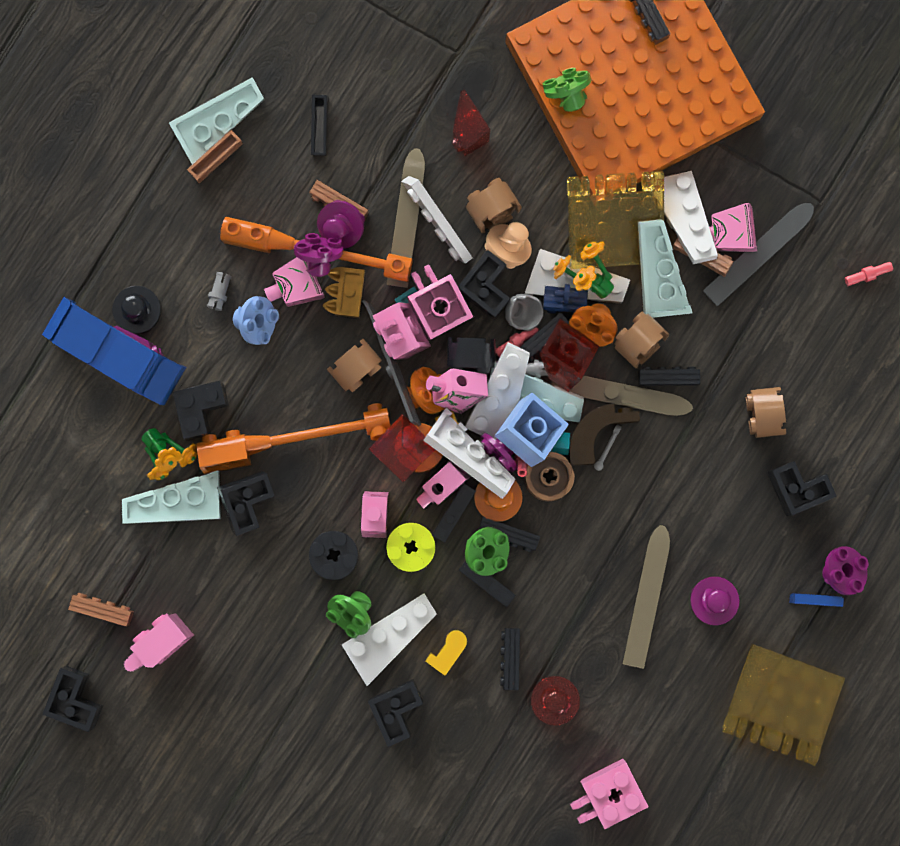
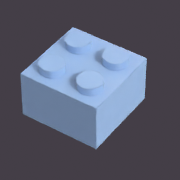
[495,393,569,467]

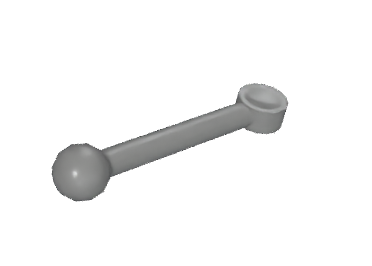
[594,425,621,471]

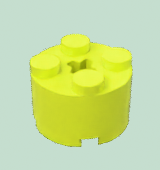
[386,523,435,572]

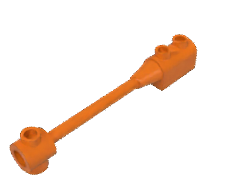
[220,217,413,282]
[197,403,391,474]

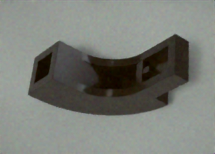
[568,404,640,466]

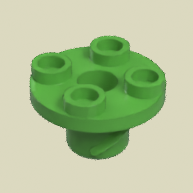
[543,68,592,112]
[465,527,509,576]
[326,591,371,638]

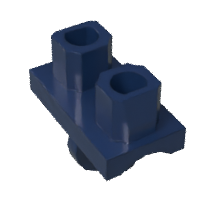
[543,284,588,315]

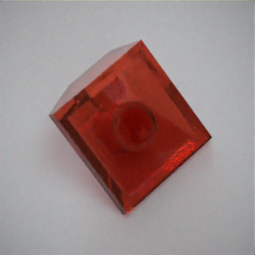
[451,90,490,156]
[540,319,599,392]
[369,414,436,483]

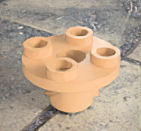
[485,222,532,269]

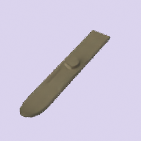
[387,149,425,288]
[552,370,693,416]
[622,525,670,669]

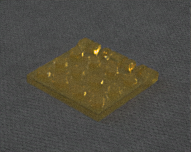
[567,171,664,269]
[722,644,845,766]

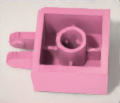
[407,264,473,340]
[373,302,431,359]
[124,613,194,672]
[570,759,648,829]

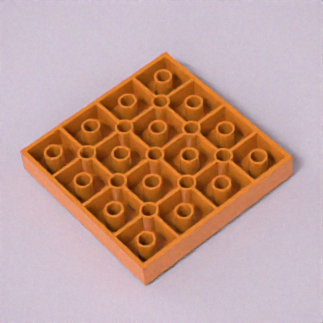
[505,0,765,206]

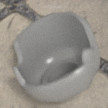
[505,294,543,331]

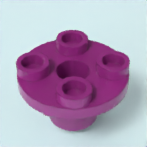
[317,200,365,248]
[294,233,343,277]
[480,433,517,472]
[822,546,869,595]
[690,577,739,625]

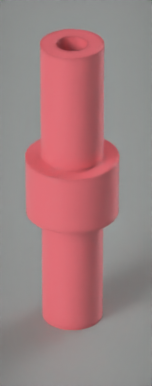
[845,262,893,286]
[495,327,539,358]
[514,455,528,477]

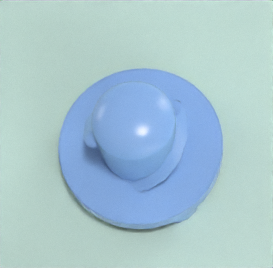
[233,296,279,345]

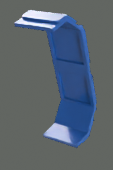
[42,297,187,405]

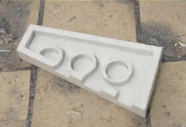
[645,171,718,264]
[401,176,473,263]
[525,249,630,303]
[465,342,530,440]
[423,407,515,499]
[342,594,437,686]

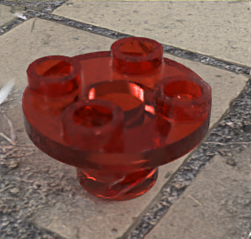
[531,676,580,725]

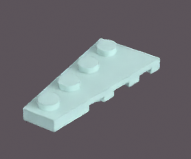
[169,77,264,165]
[638,220,692,318]
[490,361,584,422]
[122,470,221,524]

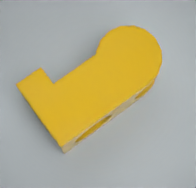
[425,630,467,675]

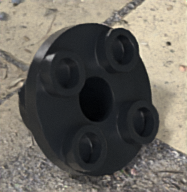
[112,286,161,334]

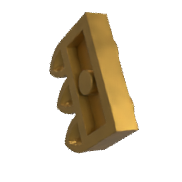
[323,267,365,318]

